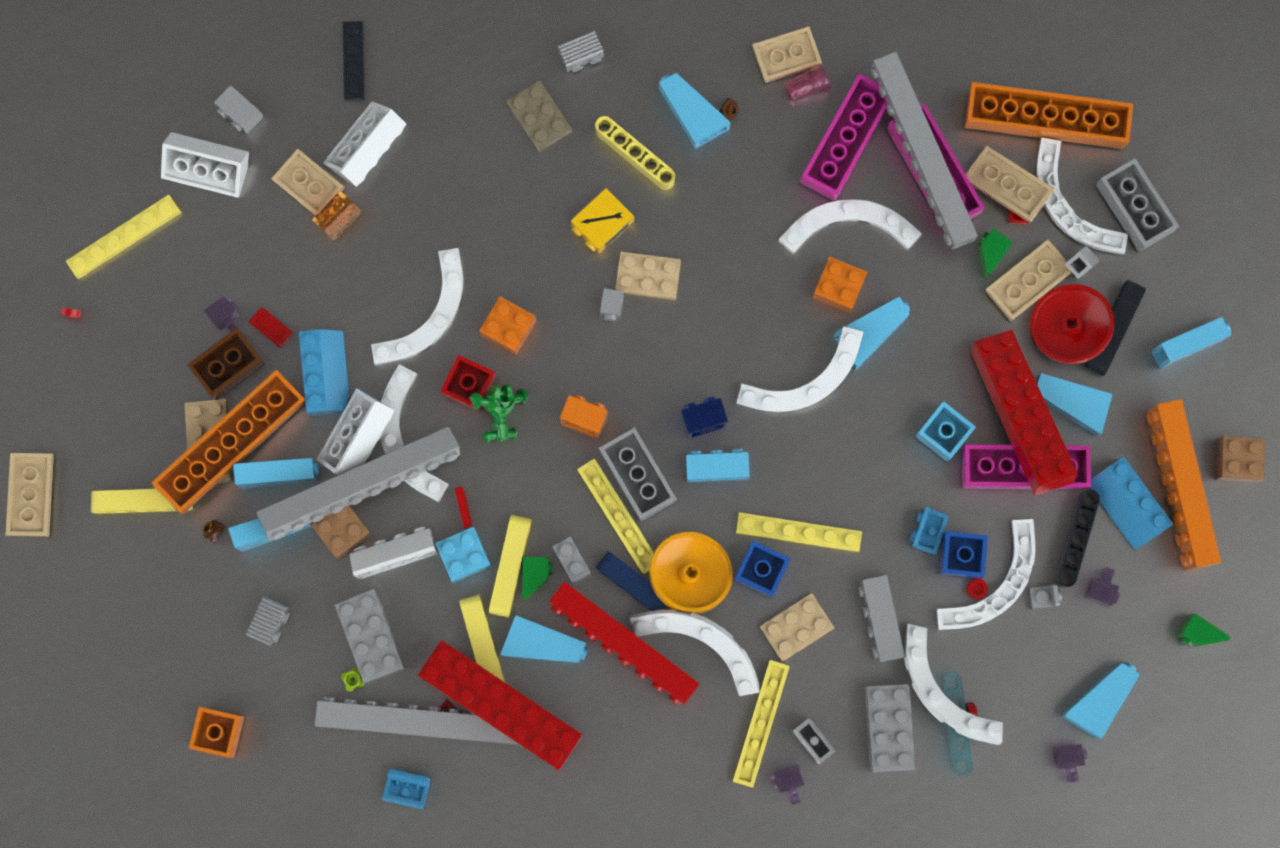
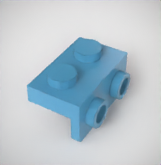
[910,506,949,555]
[382,769,430,810]

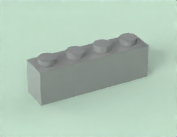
[858,575,905,663]

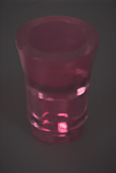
[784,63,831,102]

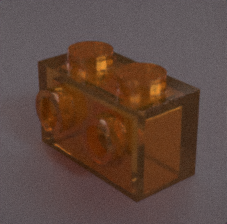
[312,191,362,241]

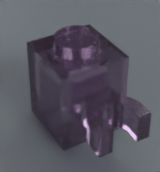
[204,296,239,332]
[1084,567,1120,607]
[1053,744,1087,782]
[771,765,805,805]

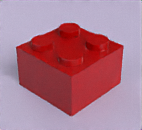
[440,355,497,413]

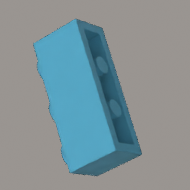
[686,449,750,482]

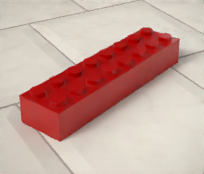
[970,329,1078,496]
[549,581,700,706]
[417,640,583,771]

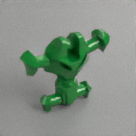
[469,385,529,443]

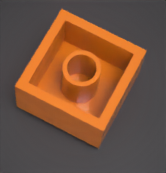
[812,256,867,314]
[479,296,536,355]
[560,394,608,439]
[188,707,245,758]

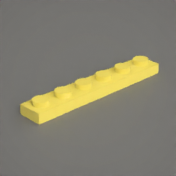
[66,195,181,279]
[577,458,654,575]
[736,512,862,553]
[733,660,790,788]

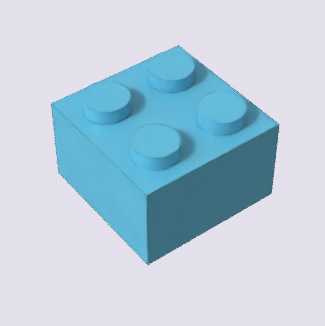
[915,401,976,462]
[435,526,492,583]

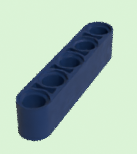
[595,551,673,611]

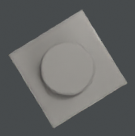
[1065,246,1100,279]
[600,288,624,321]

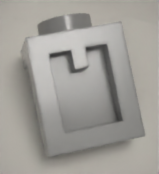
[1028,584,1062,609]

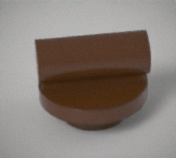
[719,98,738,120]
[203,520,226,544]

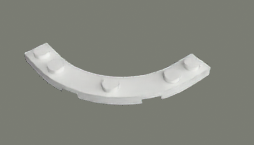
[1036,137,1128,255]
[778,199,922,254]
[371,248,463,366]
[736,326,864,412]
[380,364,449,503]
[936,519,1035,630]
[630,610,761,696]
[904,624,1003,745]

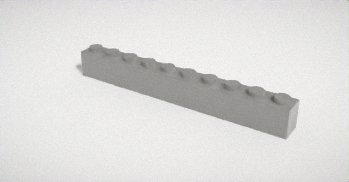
[870,52,978,250]
[256,426,460,541]
[315,697,519,745]

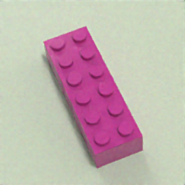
[800,74,888,201]
[887,103,985,219]
[961,445,1091,490]

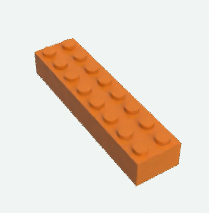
[964,82,1133,149]
[151,370,305,516]
[1146,399,1221,571]

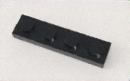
[343,21,365,101]

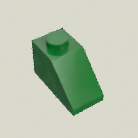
[978,228,1013,279]
[522,557,553,600]
[1177,613,1231,648]

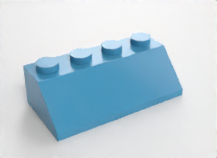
[299,329,350,416]
[1089,456,1173,550]

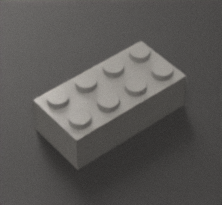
[1096,159,1179,252]
[599,427,677,522]
[334,589,406,684]
[864,684,915,772]

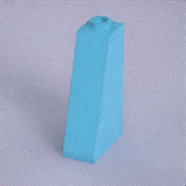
[659,73,730,149]
[834,296,910,371]
[1151,317,1231,369]
[1035,373,1113,436]
[233,458,320,490]
[228,519,312,552]
[500,615,588,663]
[1061,662,1140,739]

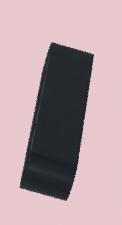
[1085,279,1146,376]
[1054,489,1100,589]

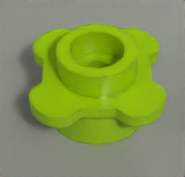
[341,667,365,692]

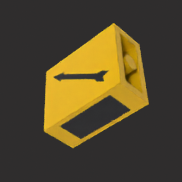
[571,188,634,254]

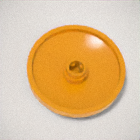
[649,532,733,614]

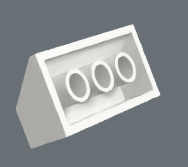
[323,101,406,187]
[161,132,249,198]
[316,388,395,475]
[349,527,439,580]

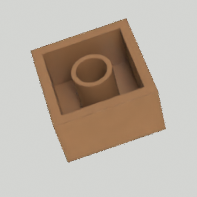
[1216,436,1265,483]
[311,505,372,560]

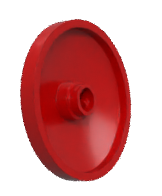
[1030,284,1114,364]

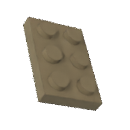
[506,81,572,152]

